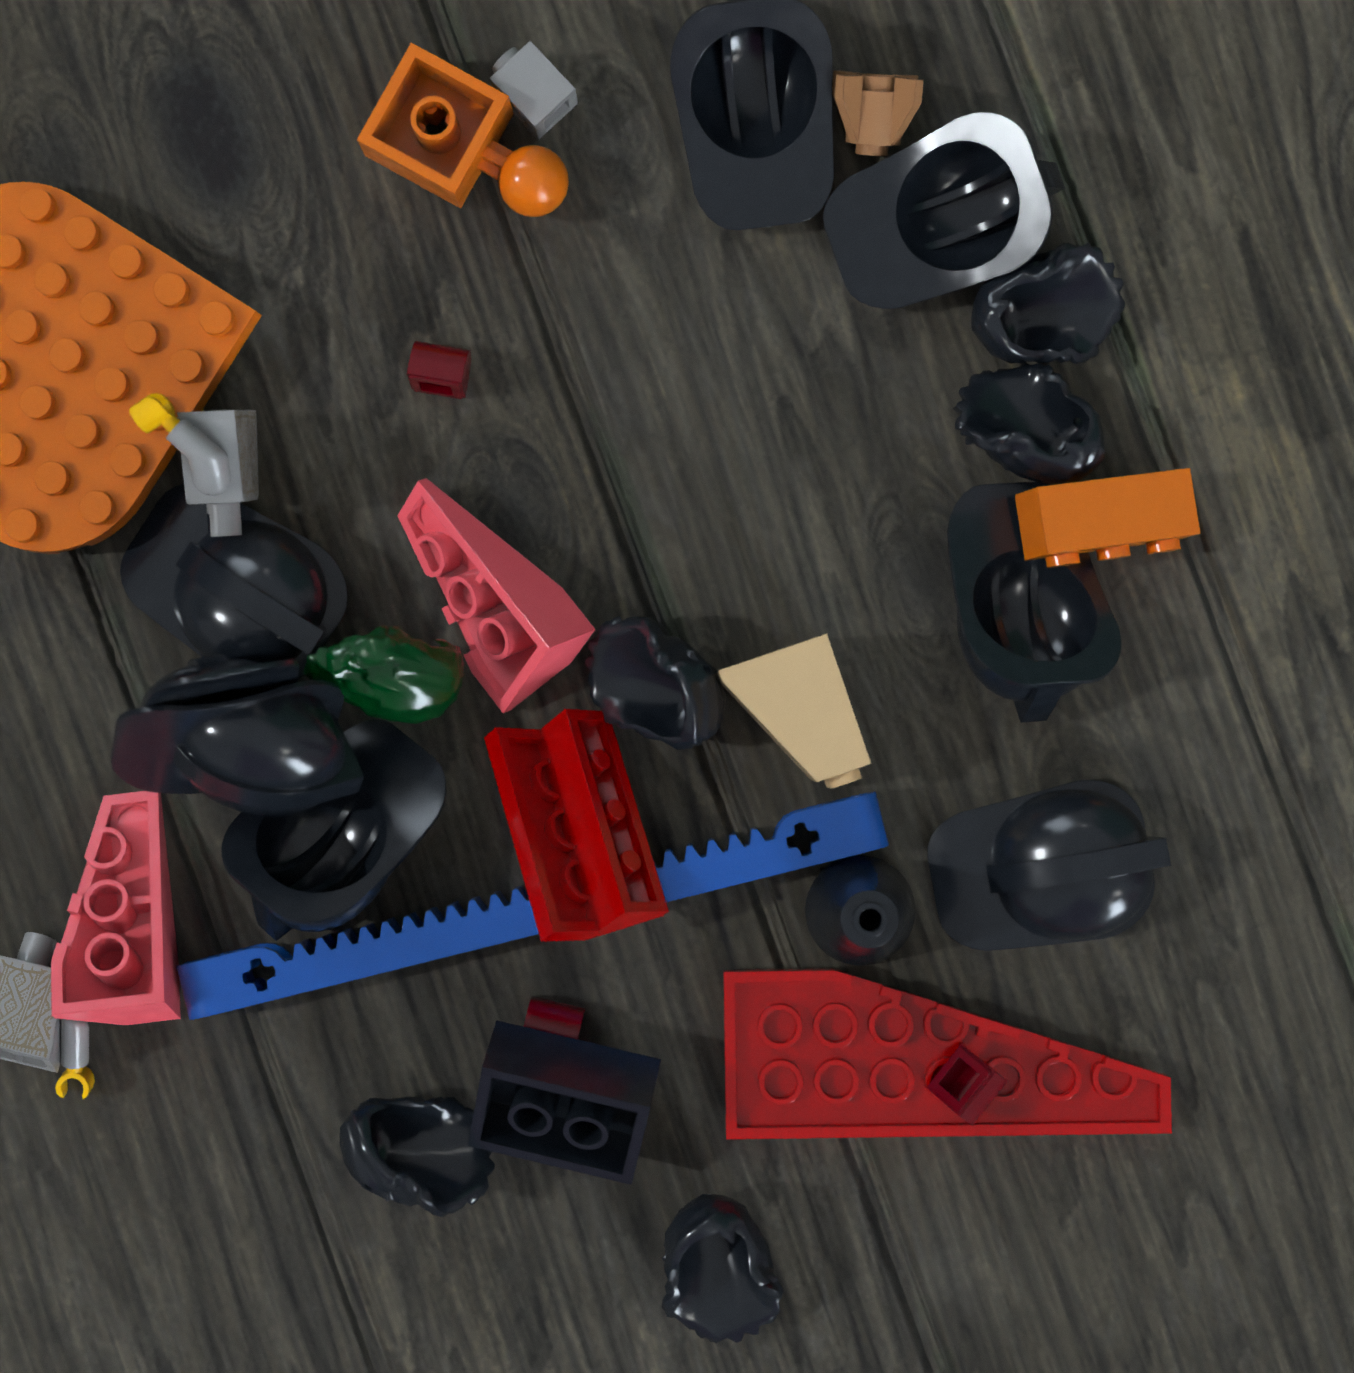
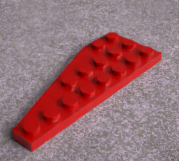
[723,968,1172,1139]

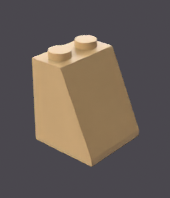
[717,634,871,789]

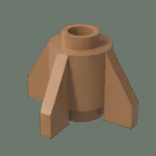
[832,70,924,156]

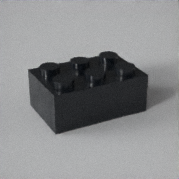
[468,1020,661,1185]

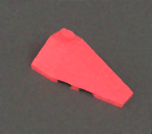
[397,478,595,714]
[51,791,181,1025]

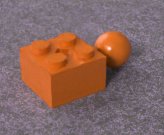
[357,42,569,217]

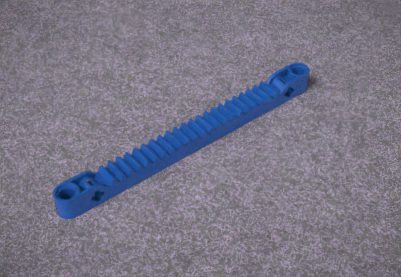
[176,791,889,1020]

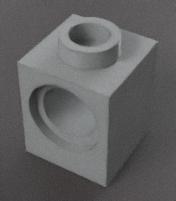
[489,41,578,140]

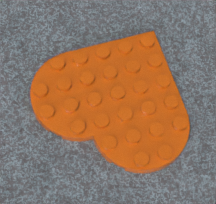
[0,182,262,554]

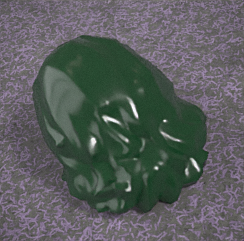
[304,625,465,724]

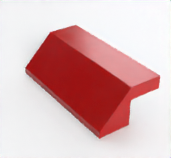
[484,709,669,942]

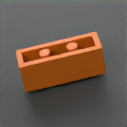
[1015,468,1200,568]

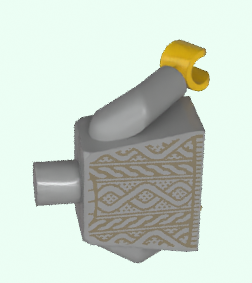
[129,393,259,537]
[0,932,95,1099]

